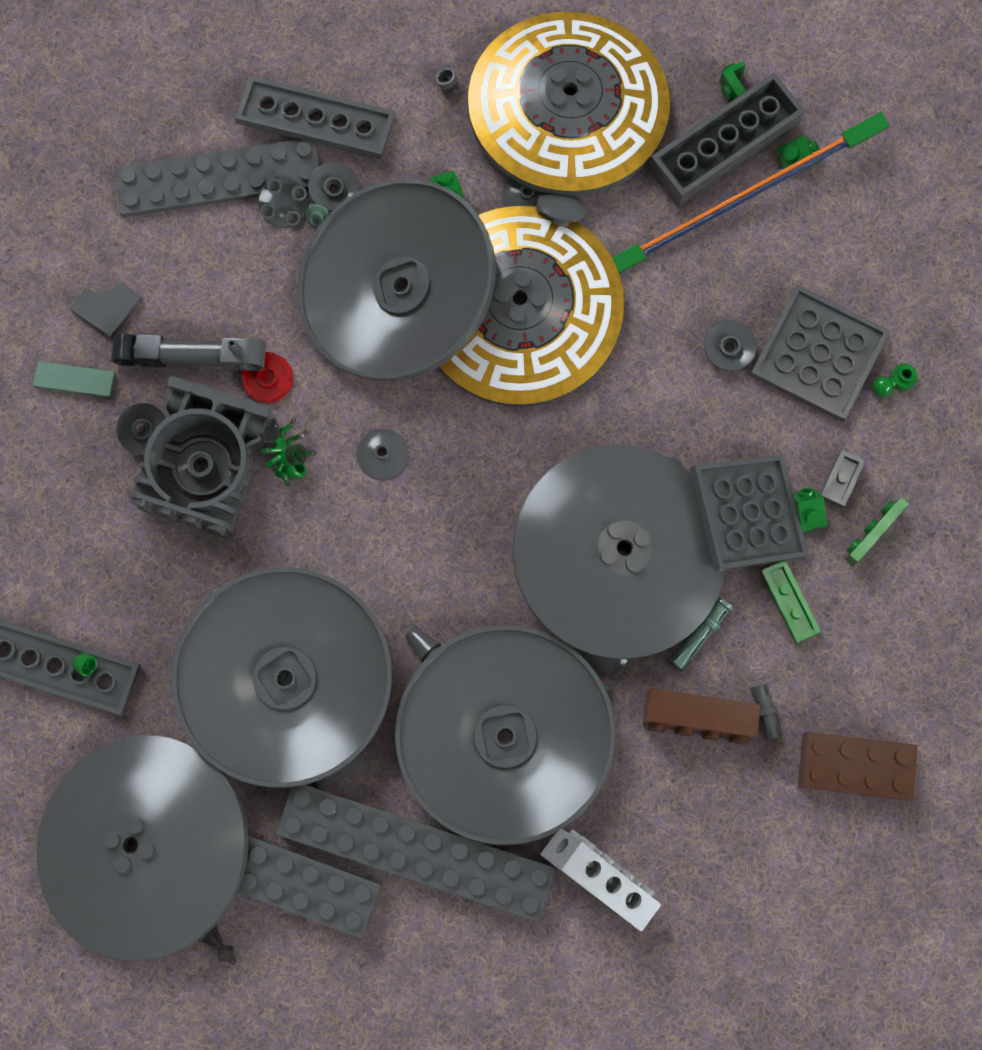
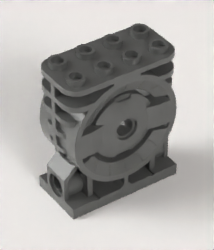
[128,375,277,538]

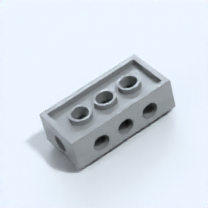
[540,828,662,932]

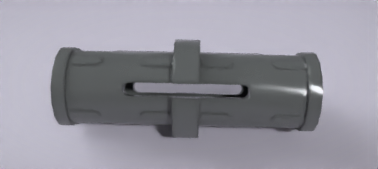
[750,684,783,741]

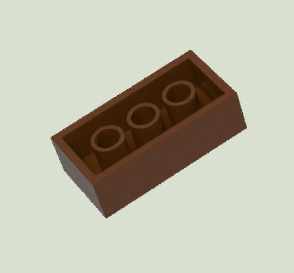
[642,688,761,745]
[798,732,918,801]

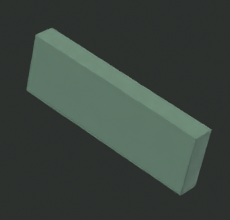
[33,361,116,399]

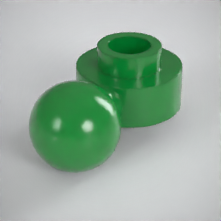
[872,363,918,397]

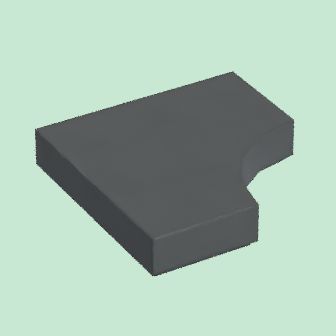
[69,282,143,339]

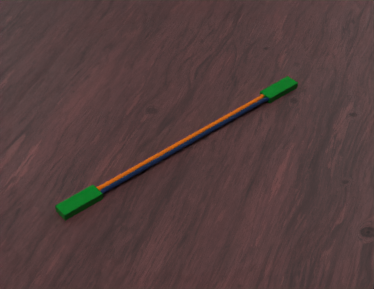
[612,111,890,274]

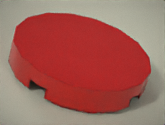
[241,352,294,404]

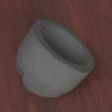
[436,68,457,91]

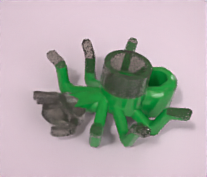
[259,418,317,487]

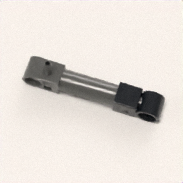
[111,333,267,371]

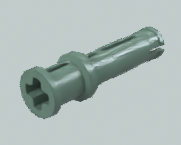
[669,596,734,671]

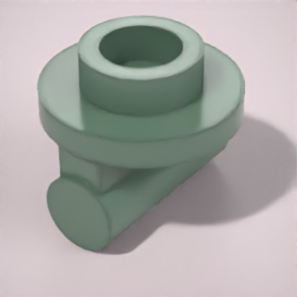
[305,203,331,228]

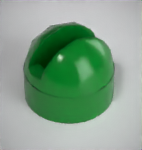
[73,653,97,677]

